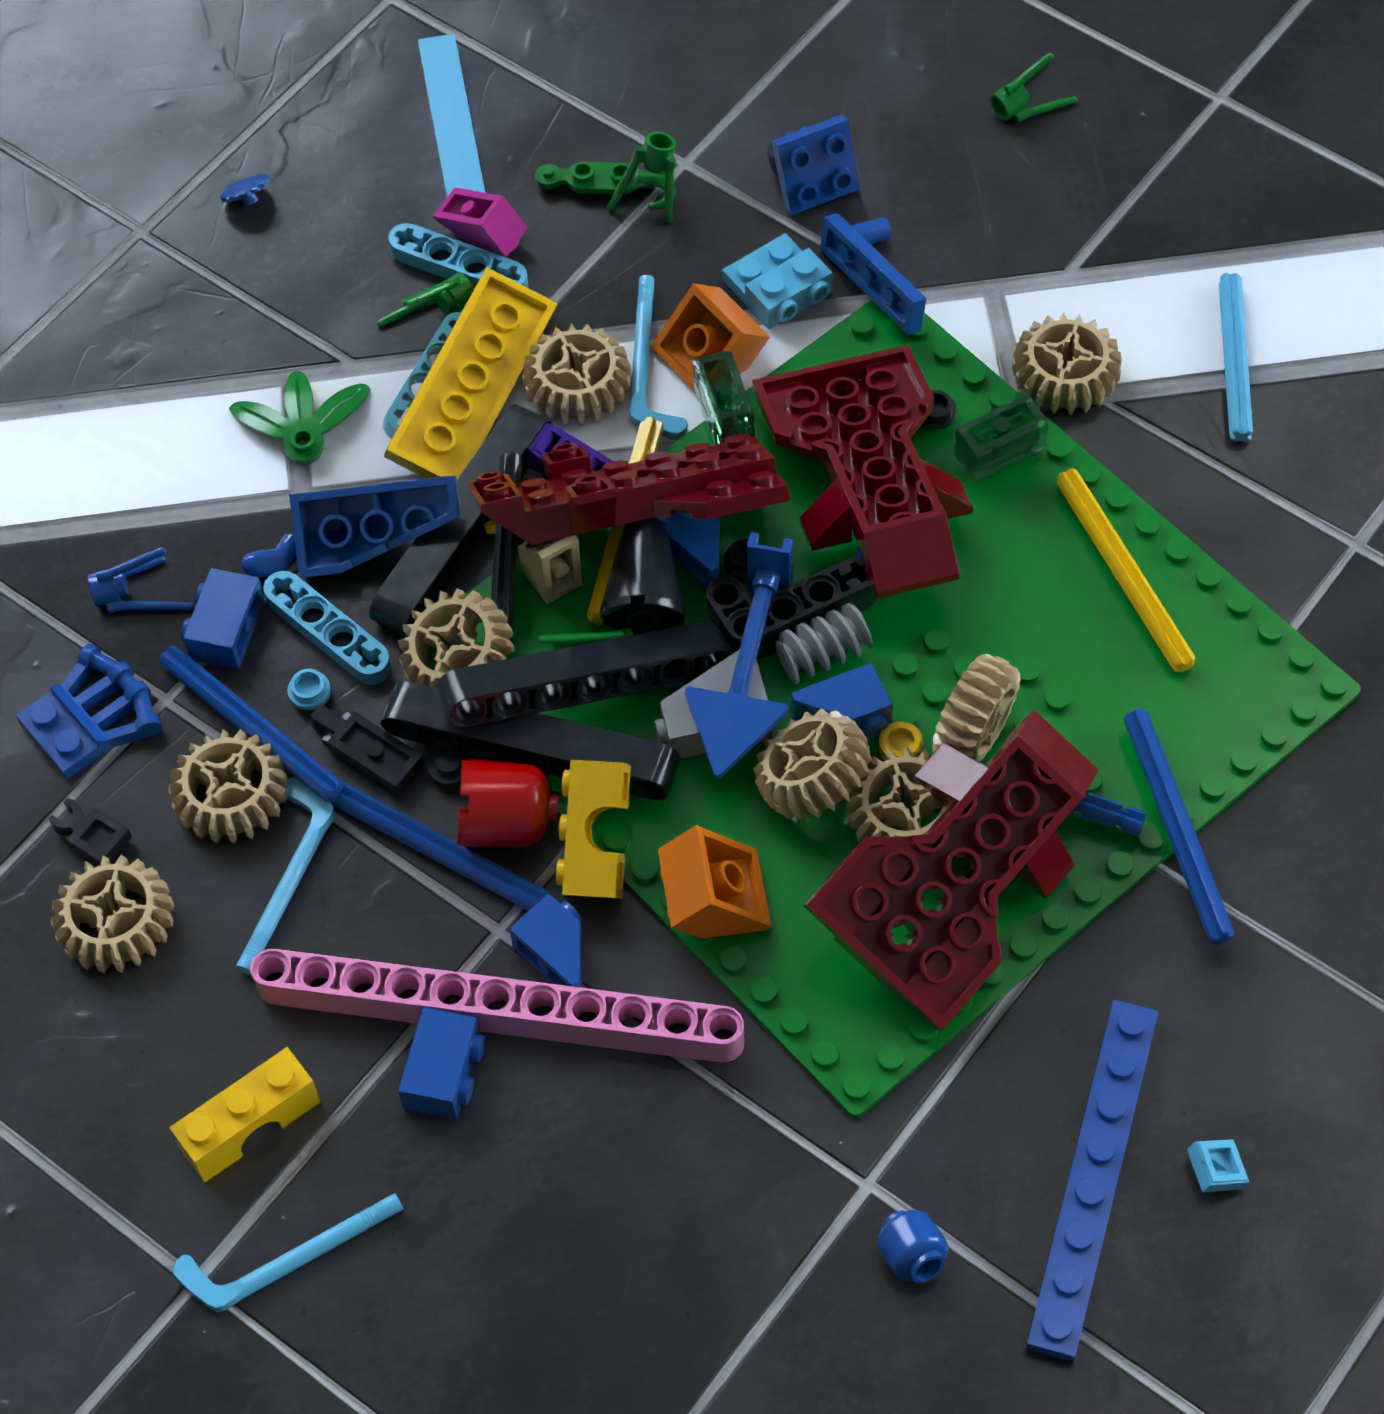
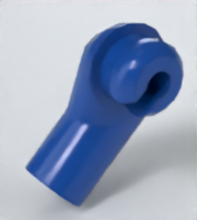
[241,534,296,578]

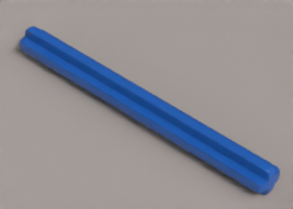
[159,645,343,802]
[1124,708,1234,945]
[330,780,549,911]

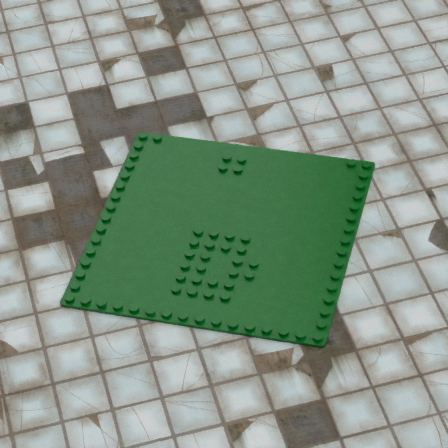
[399,300,1361,1118]

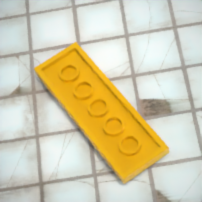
[384,267,558,481]

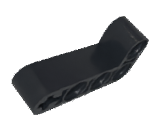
[706,556,876,660]

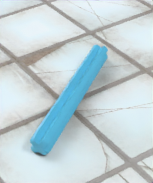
[1219,273,1253,442]

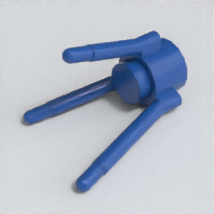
[88,547,195,614]

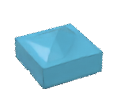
[1187,1139,1249,1192]

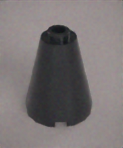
[600,517,686,635]

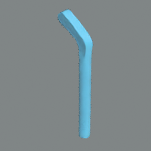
[629,275,688,440]
[235,777,336,975]
[173,1193,403,1312]

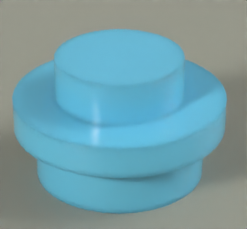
[287,669,331,710]

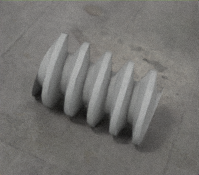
[776,603,873,684]

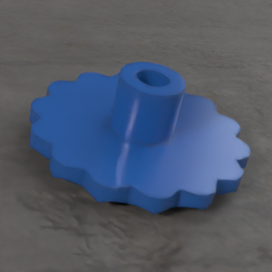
[219,174,270,206]

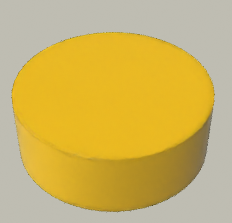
[879,721,923,761]

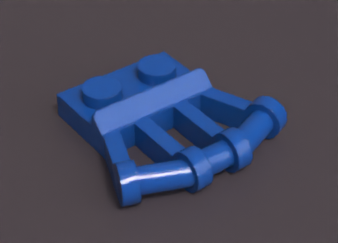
[15,644,162,780]

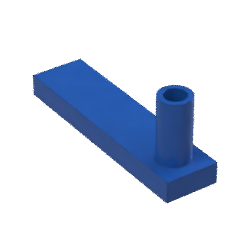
[820,213,927,335]

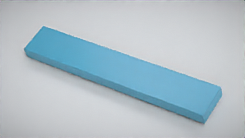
[418,34,485,196]

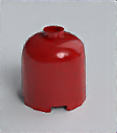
[457,759,558,848]

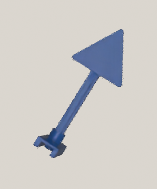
[685,532,793,779]

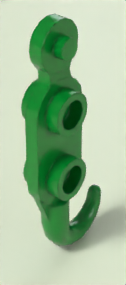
[535,161,676,210]

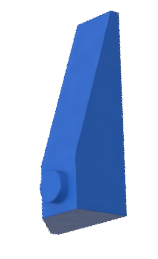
[289,475,460,578]

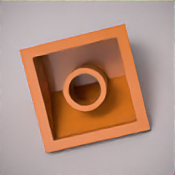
[650,283,770,397]
[658,825,772,939]

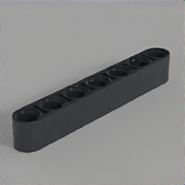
[369,404,553,636]
[437,621,734,727]
[380,681,681,800]

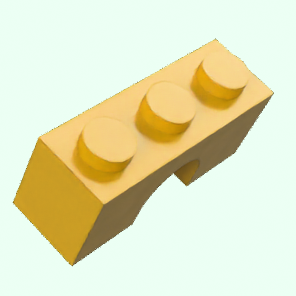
[556,760,631,899]
[169,1047,321,1183]

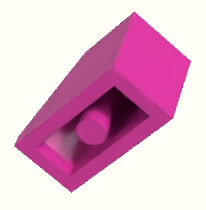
[433,187,528,257]

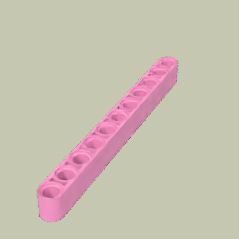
[250,949,744,1063]

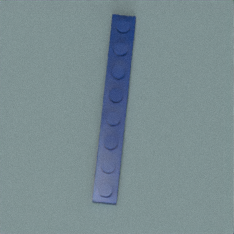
[1026,1000,1159,1363]

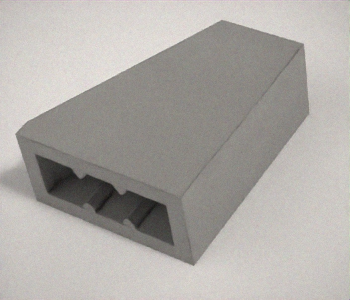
[654,649,773,759]

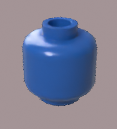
[877,1210,948,1283]

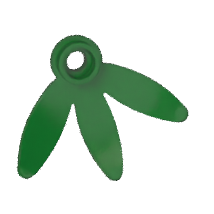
[229,371,370,465]

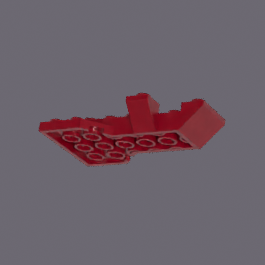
[752,345,973,599]
[467,434,790,545]
[803,709,1099,1031]

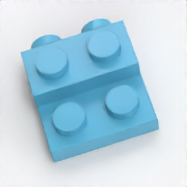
[722,233,832,330]

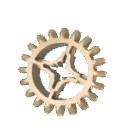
[1012,312,1122,416]
[522,323,631,426]
[398,588,515,689]
[932,653,1021,763]
[753,708,872,821]
[168,729,289,844]
[846,746,949,842]
[51,854,174,974]

